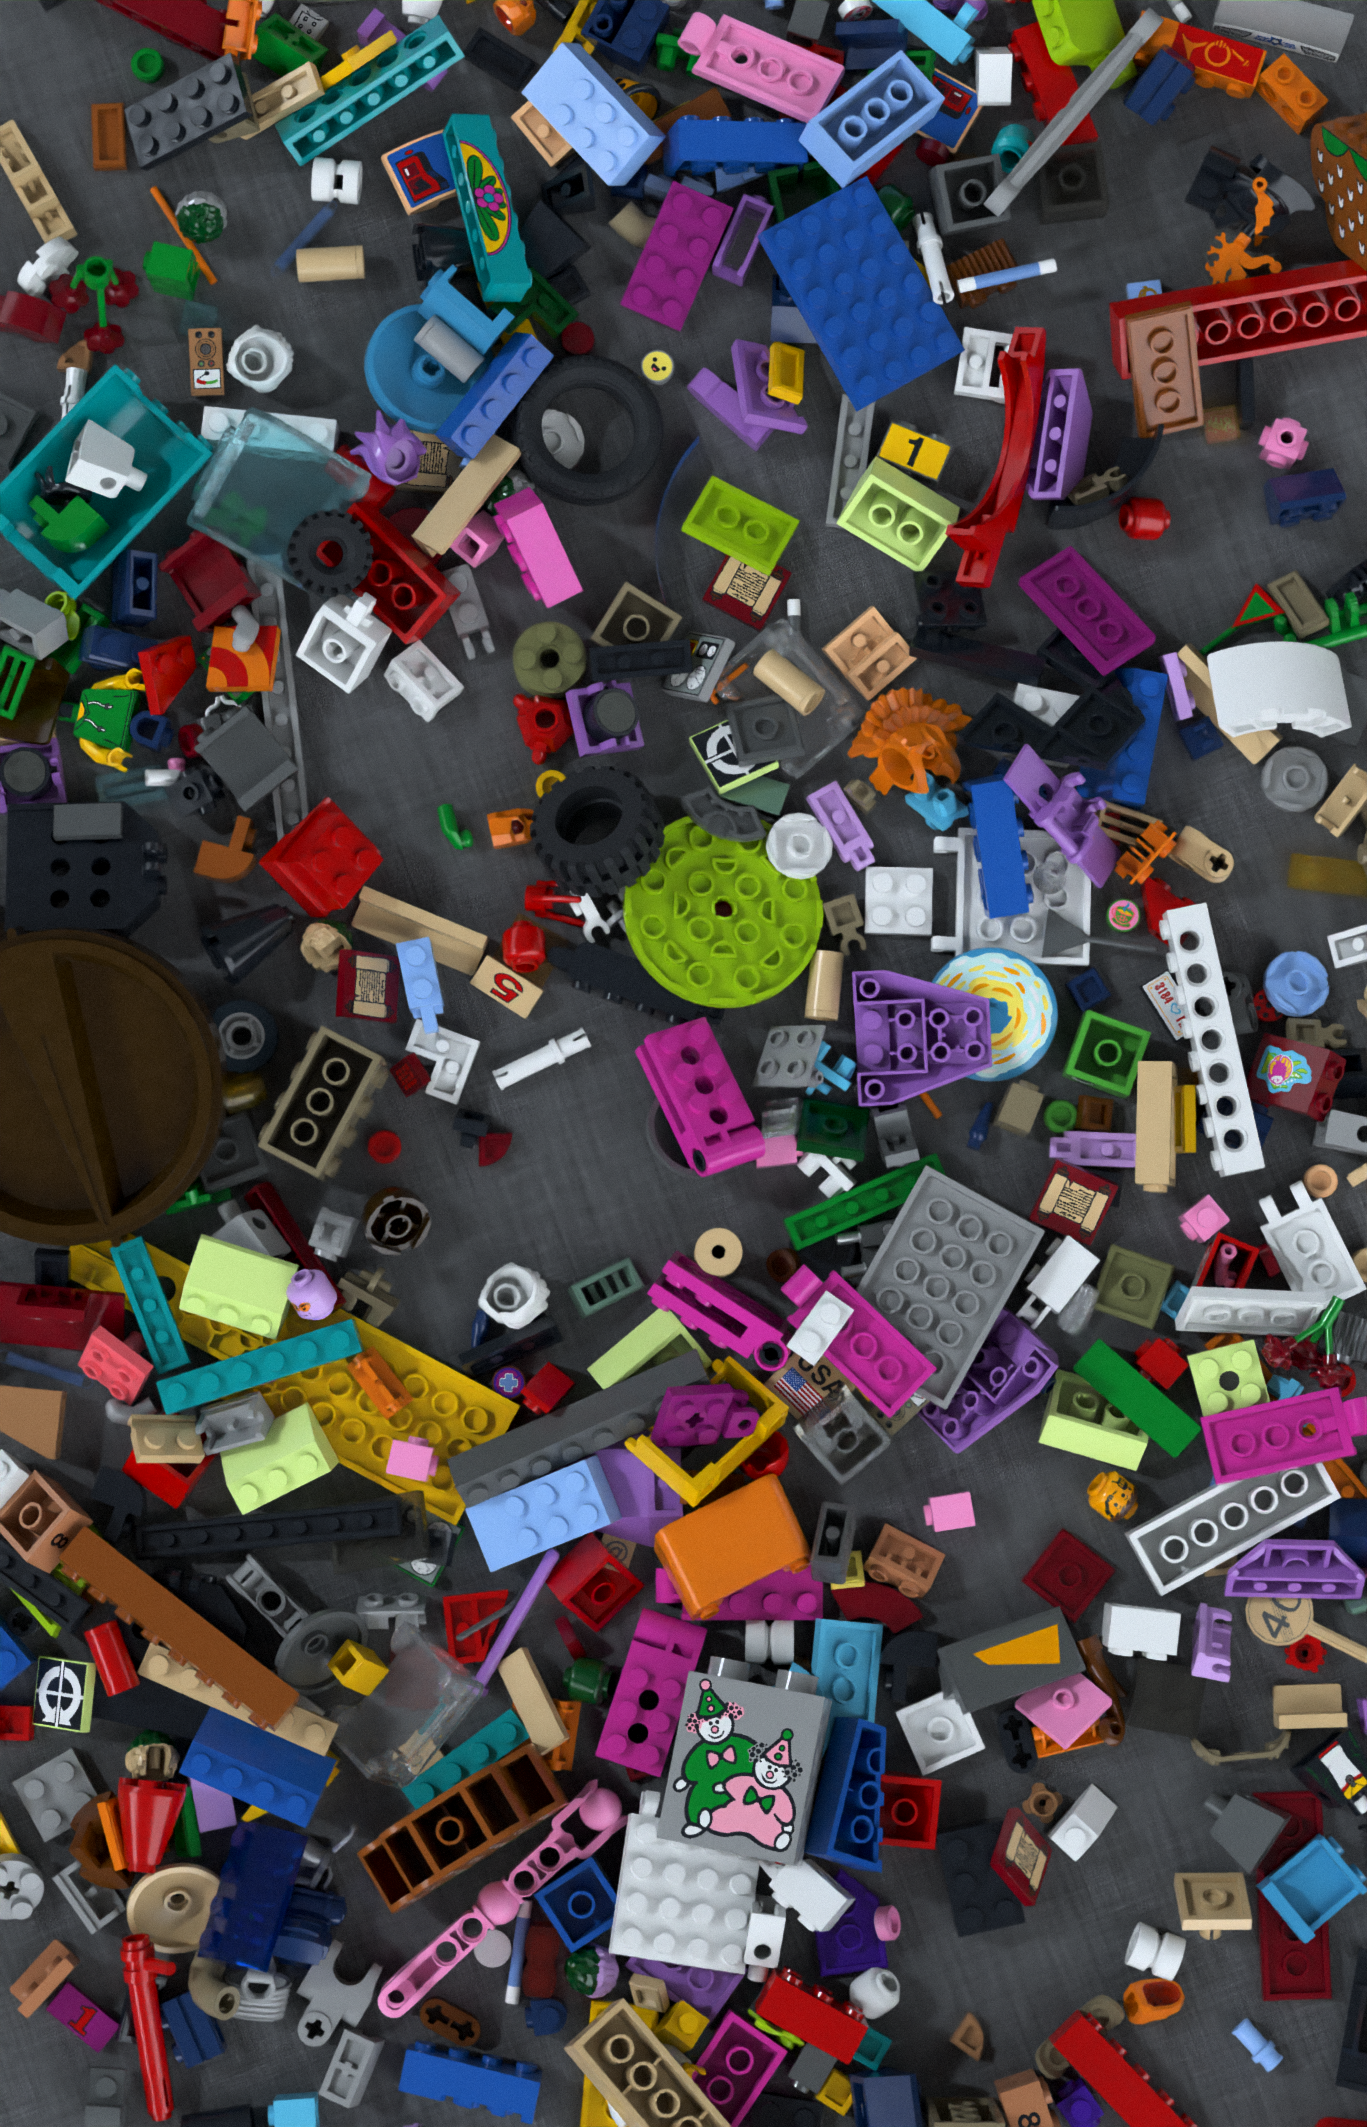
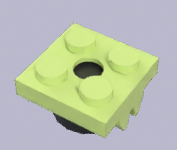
[1187,1339,1270,1417]

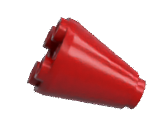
[117,1777,187,1874]

